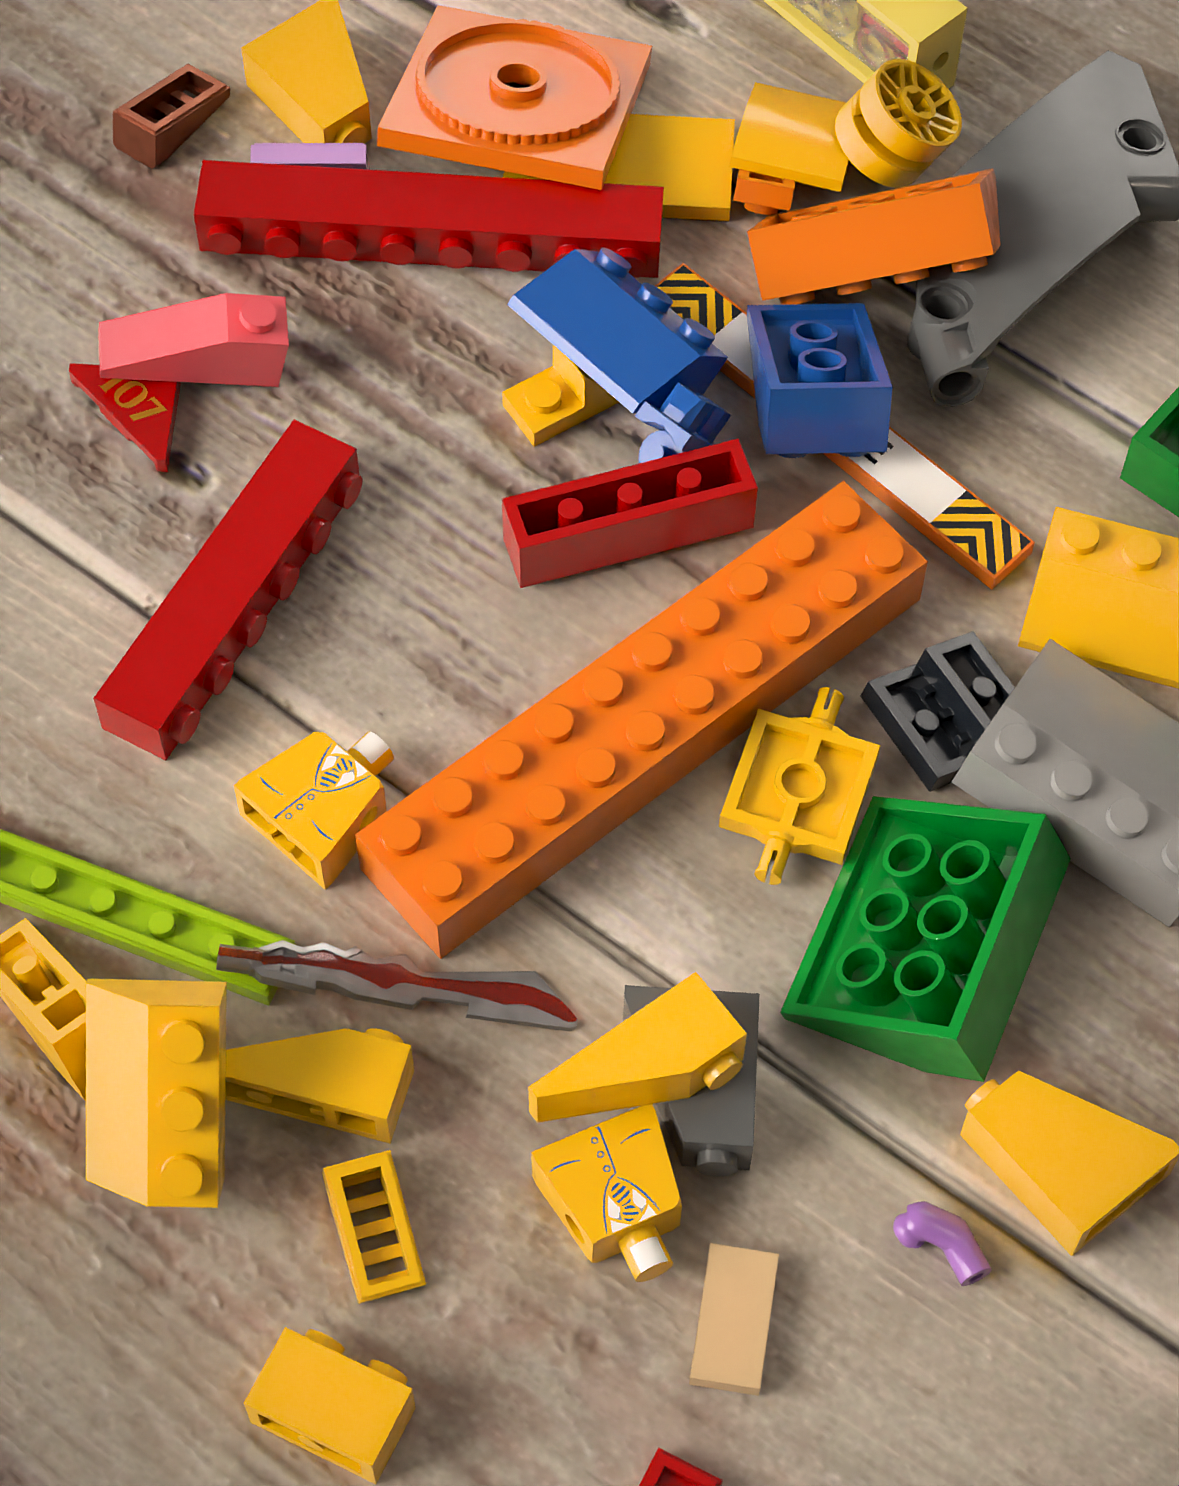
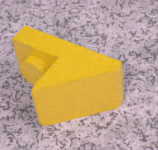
[502,345,619,447]

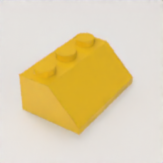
[1018,507,1179,689]
[86,979,227,1208]

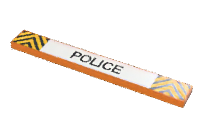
[655,263,1035,590]

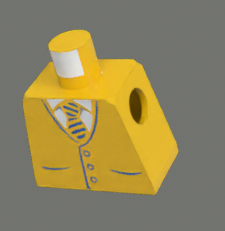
[234,731,394,890]
[531,1104,682,1282]

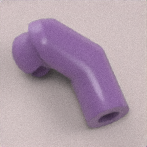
[893,1201,992,1286]

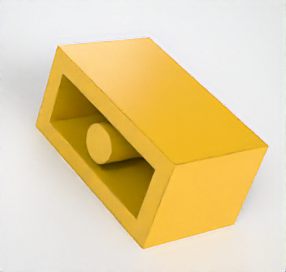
[244,1327,416,1484]

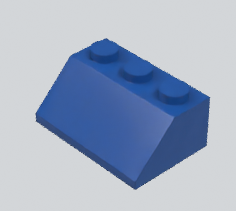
[507,248,728,414]

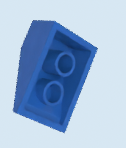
[747,303,893,458]

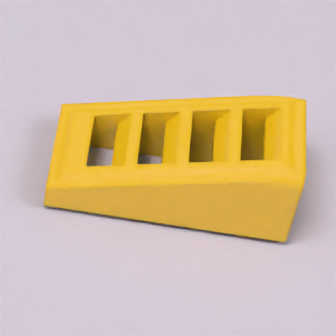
[322,1150,426,1304]

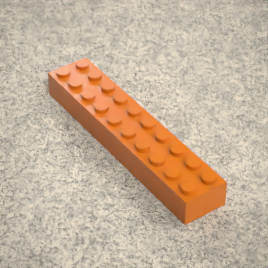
[355,480,928,959]

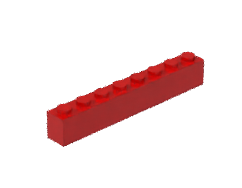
[193,160,664,278]

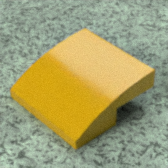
[729,82,850,192]

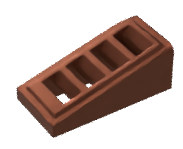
[113,63,230,169]

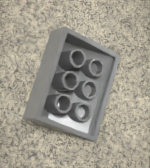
[952,639,1179,927]

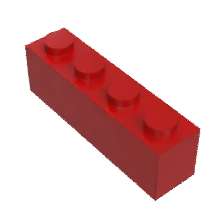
[502,438,758,588]

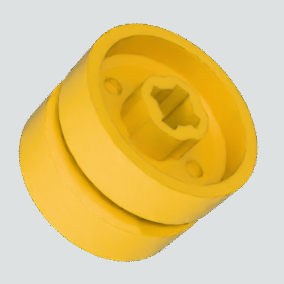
[835,59,962,188]

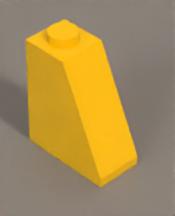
[241,0,372,144]
[960,1070,1179,1256]

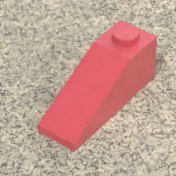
[98,293,289,387]

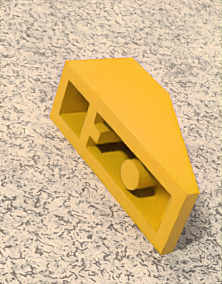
[0,918,86,1101]
[528,972,747,1123]
[226,1028,414,1144]

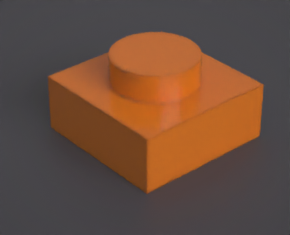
[733,169,795,215]

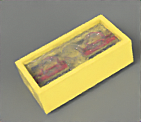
[763,0,968,89]

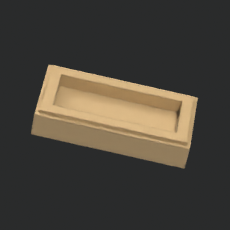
[689,1243,779,1396]

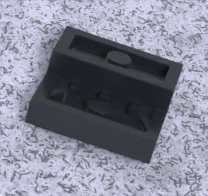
[860,631,1015,792]

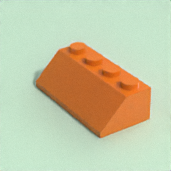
[747,168,1001,305]

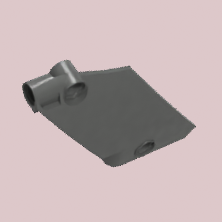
[907,50,1179,407]

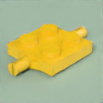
[719,687,880,885]

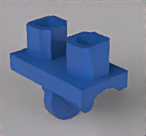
[635,382,731,463]

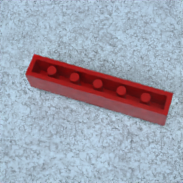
[93,419,363,761]

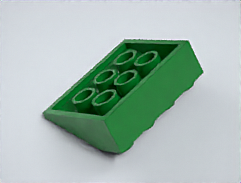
[780,796,1071,1082]

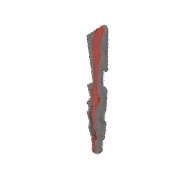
[216,940,578,1031]

